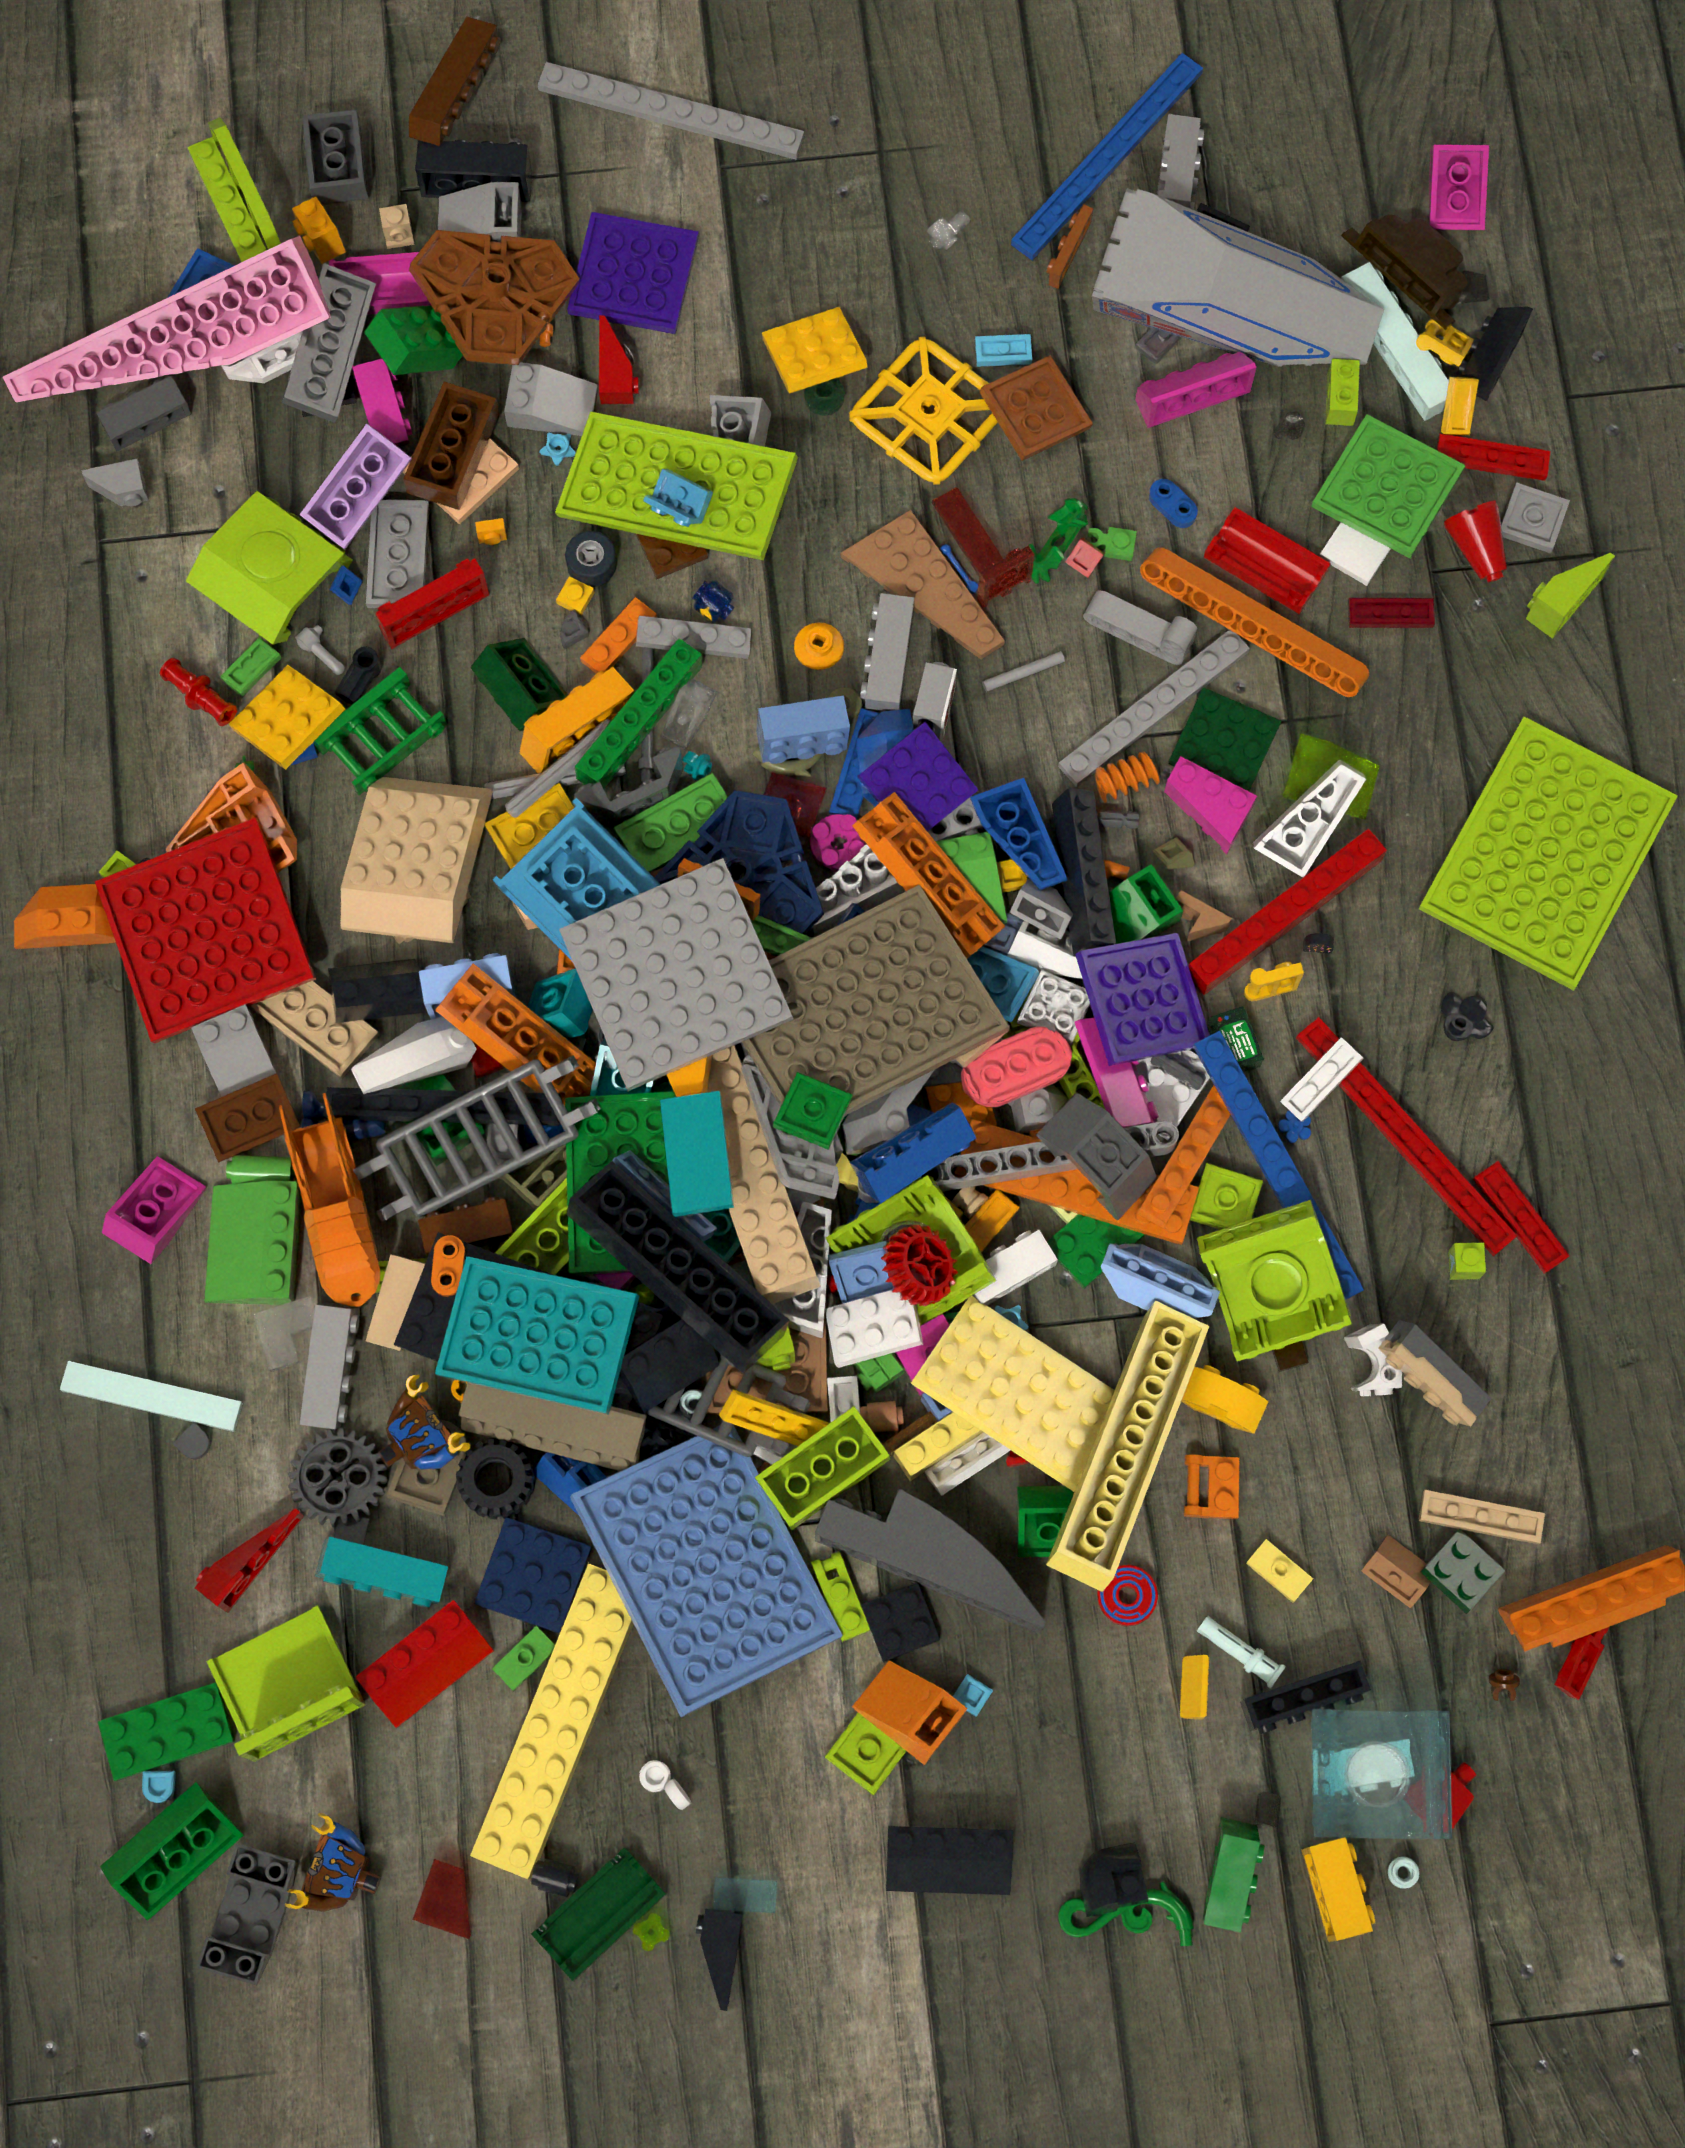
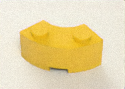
[1181,1365,1269,1434]

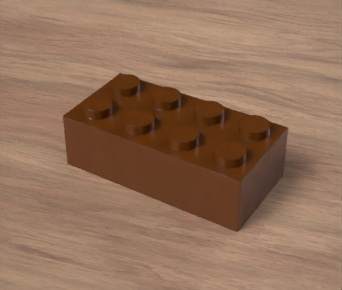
[403,381,499,510]

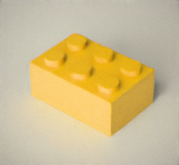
[1301,1837,1375,1942]

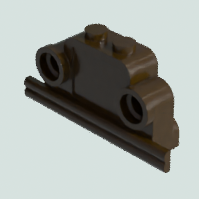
[1341,214,1468,330]

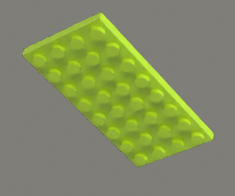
[555,411,798,561]

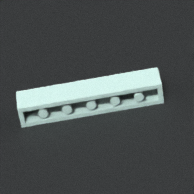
[1341,262,1449,421]

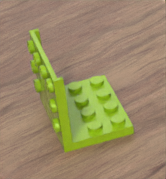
[206,1605,366,1762]

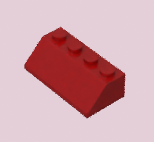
[355,1599,494,1729]

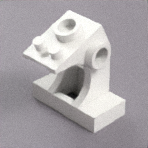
[1344,1324,1402,1396]

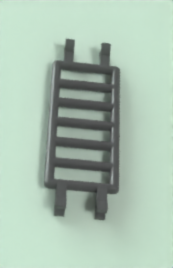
[353,1055,602,1222]
[630,1323,810,1458]

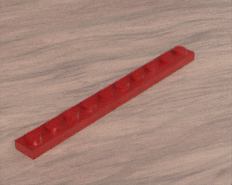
[1296,1017,1517,1257]

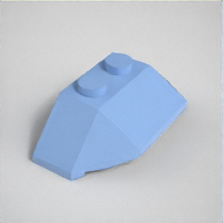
[1101,1244,1220,1319]

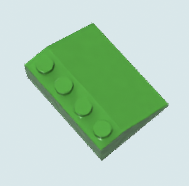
[204,1181,302,1305]

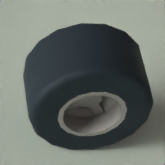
[565,531,617,587]

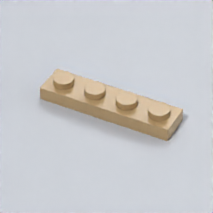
[1419,1490,1545,1544]

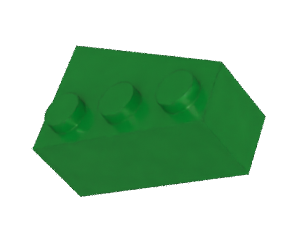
[1203,1817,1265,1933]

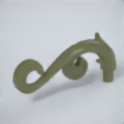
[752,687,862,777]

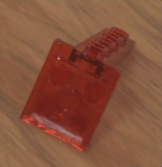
[932,487,1035,608]

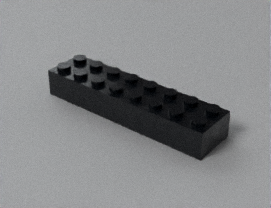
[567,1161,790,1374]

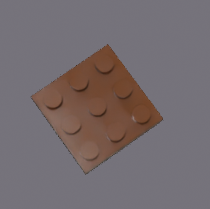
[979,355,1093,461]

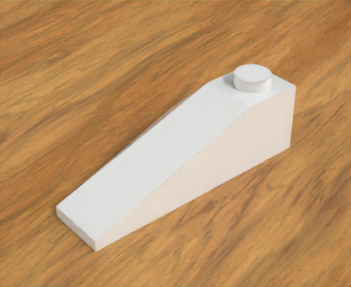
[1007,921,1082,979]
[351,1017,477,1094]

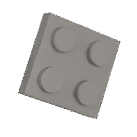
[1501,482,1570,553]

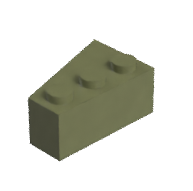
[500,1144,567,1210]

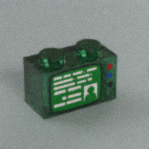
[1207,1006,1264,1073]

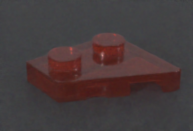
[412,1859,471,1939]

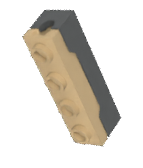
[1378,1320,1491,1427]

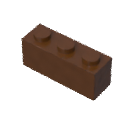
[418,1197,514,1257]

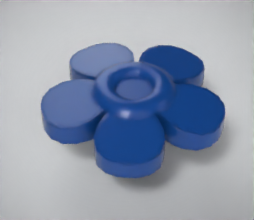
[1278,1110,1311,1143]

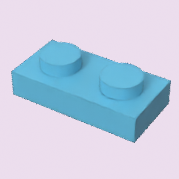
[975,334,1032,367]

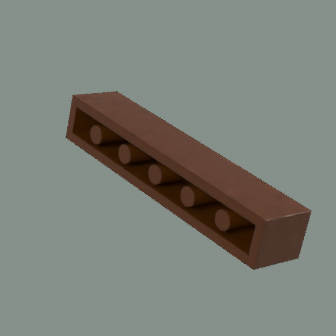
[409,16,500,146]

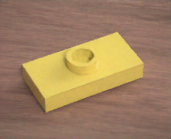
[1246,1539,1313,1603]

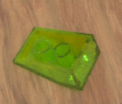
[1282,734,1380,819]

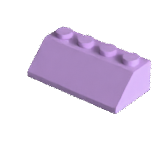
[300,424,412,549]

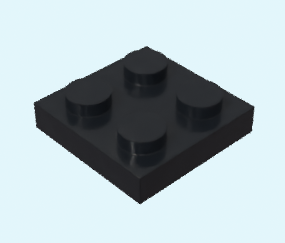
[861,1583,940,1663]

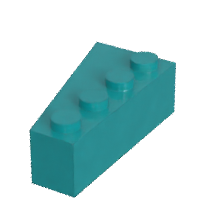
[315,1536,448,1608]

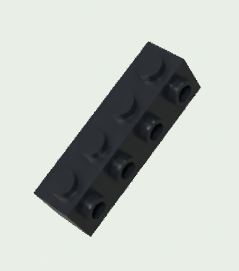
[1240,1661,1371,1734]

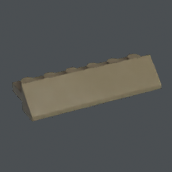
[458,1382,646,1471]

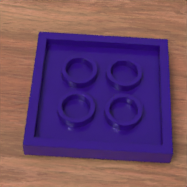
[857,722,978,832]

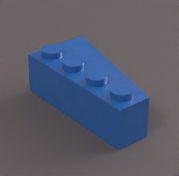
[850,1103,976,1204]

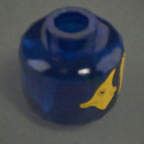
[692,580,735,622]

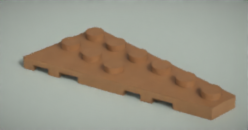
[840,510,1005,659]

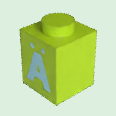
[1448,1243,1486,1280]

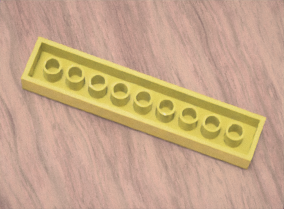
[1046,1300,1209,1592]
[470,1563,634,1880]

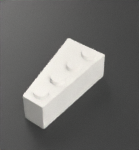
[1253,759,1366,877]

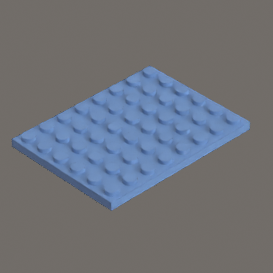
[570,1425,843,1717]

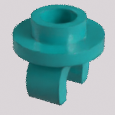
[682,751,712,781]

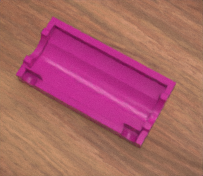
[329,252,432,315]

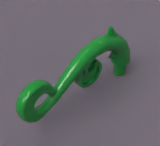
[1058,1882,1194,1946]

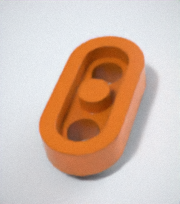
[431,1235,465,1297]

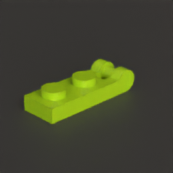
[811,1551,870,1642]

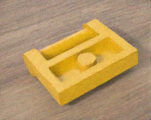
[1416,318,1474,367]
[1244,962,1304,1001]

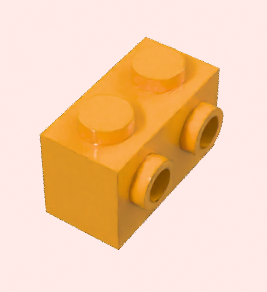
[292,197,346,264]

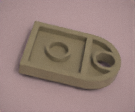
[387,1420,467,1516]

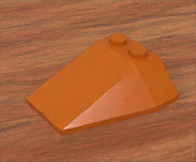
[166,763,297,873]

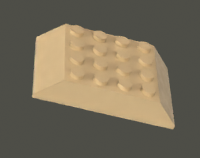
[341,777,493,943]

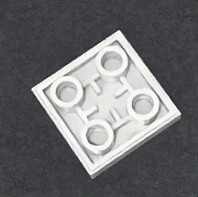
[1017,969,1090,1046]

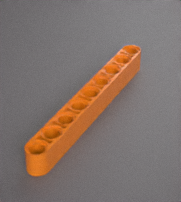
[1140,547,1369,697]

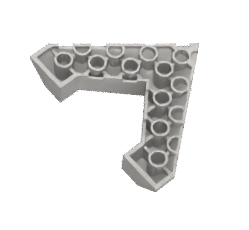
[841,1038,1069,1155]

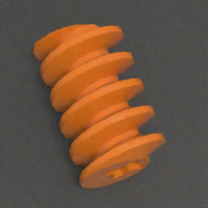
[1095,752,1160,803]

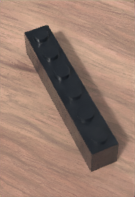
[1052,787,1116,956]

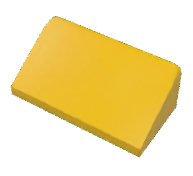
[1180,1655,1209,1720]

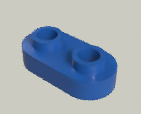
[1149,479,1198,528]

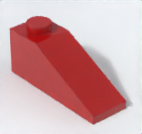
[599,315,639,404]

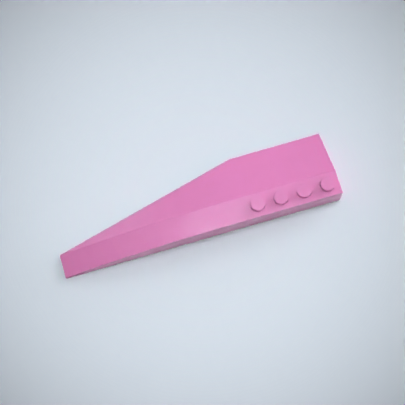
[3,236,331,402]

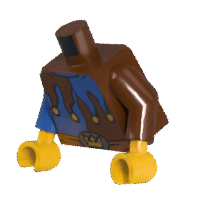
[378,1374,470,1470]
[285,1813,381,1912]

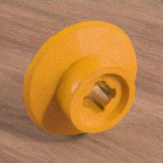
[794,622,844,670]

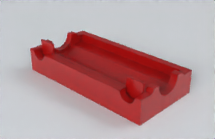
[1204,507,1331,615]
[375,558,489,649]

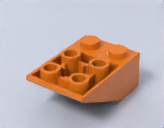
[852,1660,968,1765]

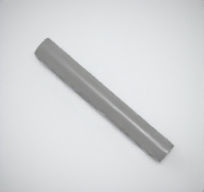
[982,651,1065,692]

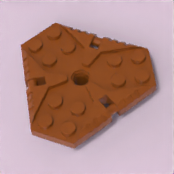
[409,230,580,365]

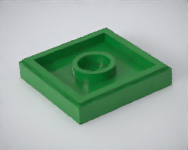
[773,1072,853,1150]

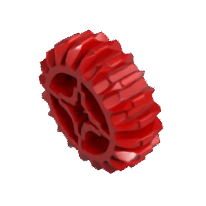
[881,1224,958,1306]

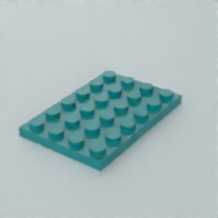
[435,1256,639,1415]

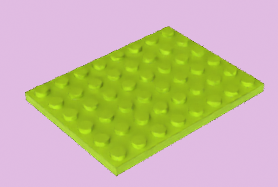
[1419,717,1678,991]

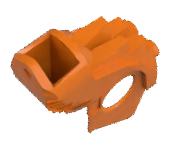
[279,1093,380,1307]

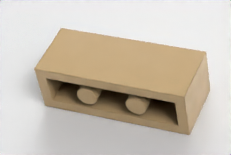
[366,1254,425,1351]

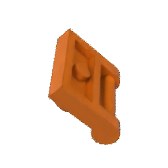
[1184,1455,1239,1519]

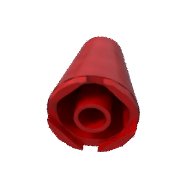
[1444,500,1507,583]

